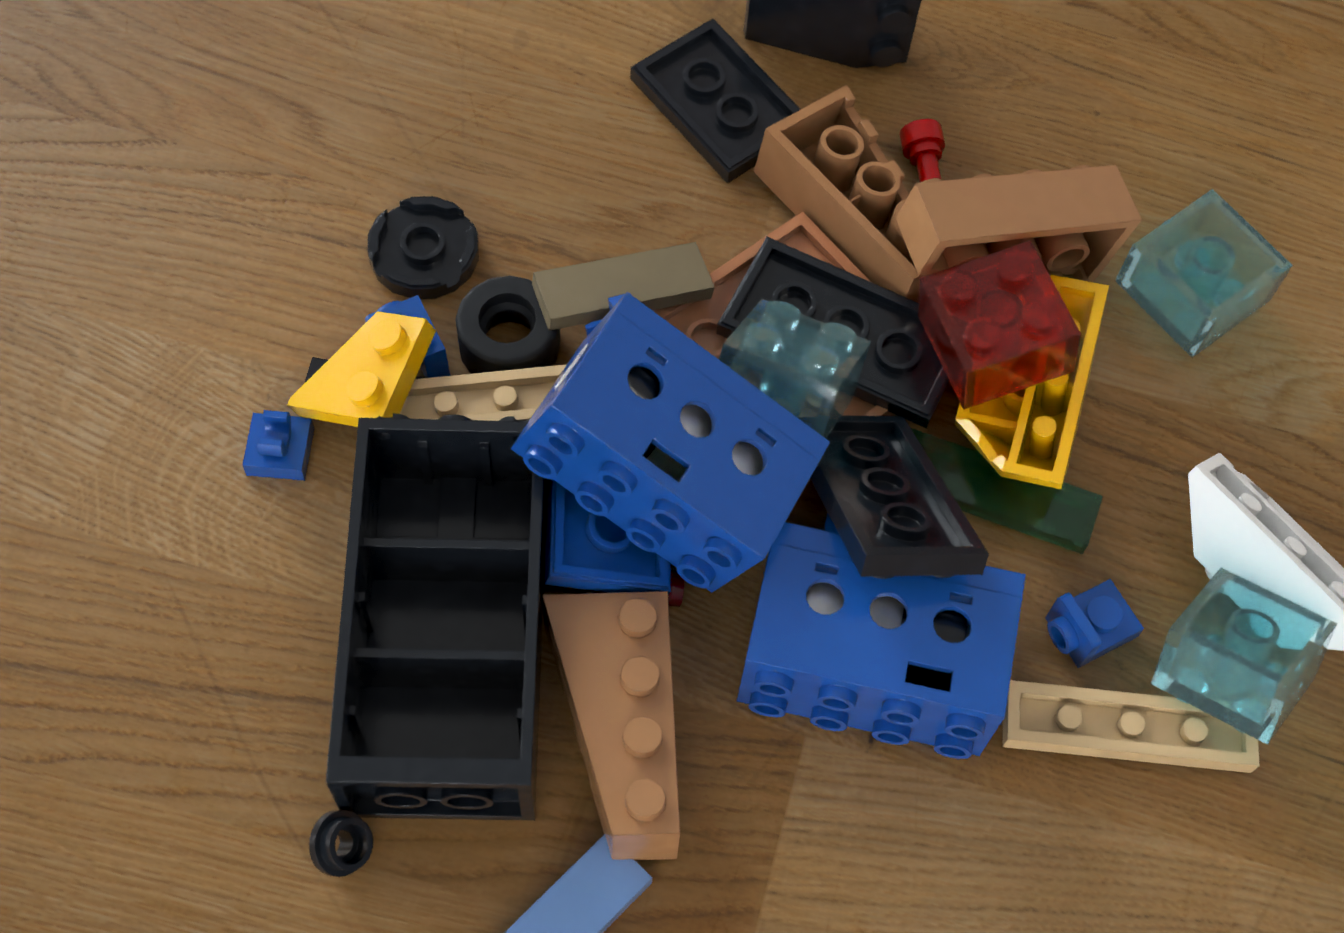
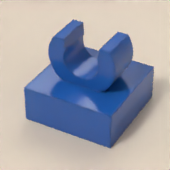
[242,410,315,481]

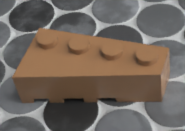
[754,85,944,304]
[895,165,1142,282]
[542,591,680,860]

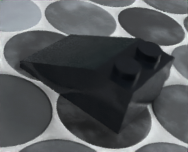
[743,0,922,68]

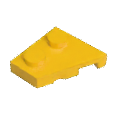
[287,311,436,427]

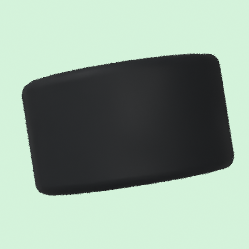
[455,276,561,374]

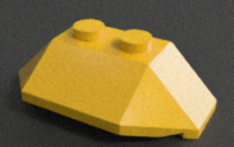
[955,275,1109,490]

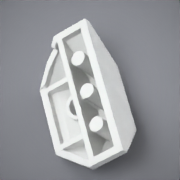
[1188,453,1344,651]

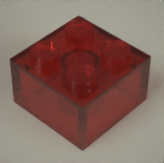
[918,240,1081,410]

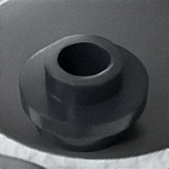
[309,810,373,877]

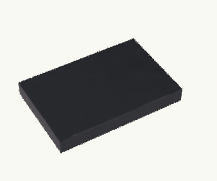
[630,18,801,184]

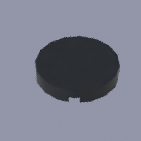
[368,196,479,299]

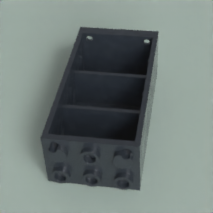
[326,413,547,820]

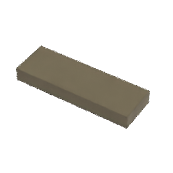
[532,242,715,331]

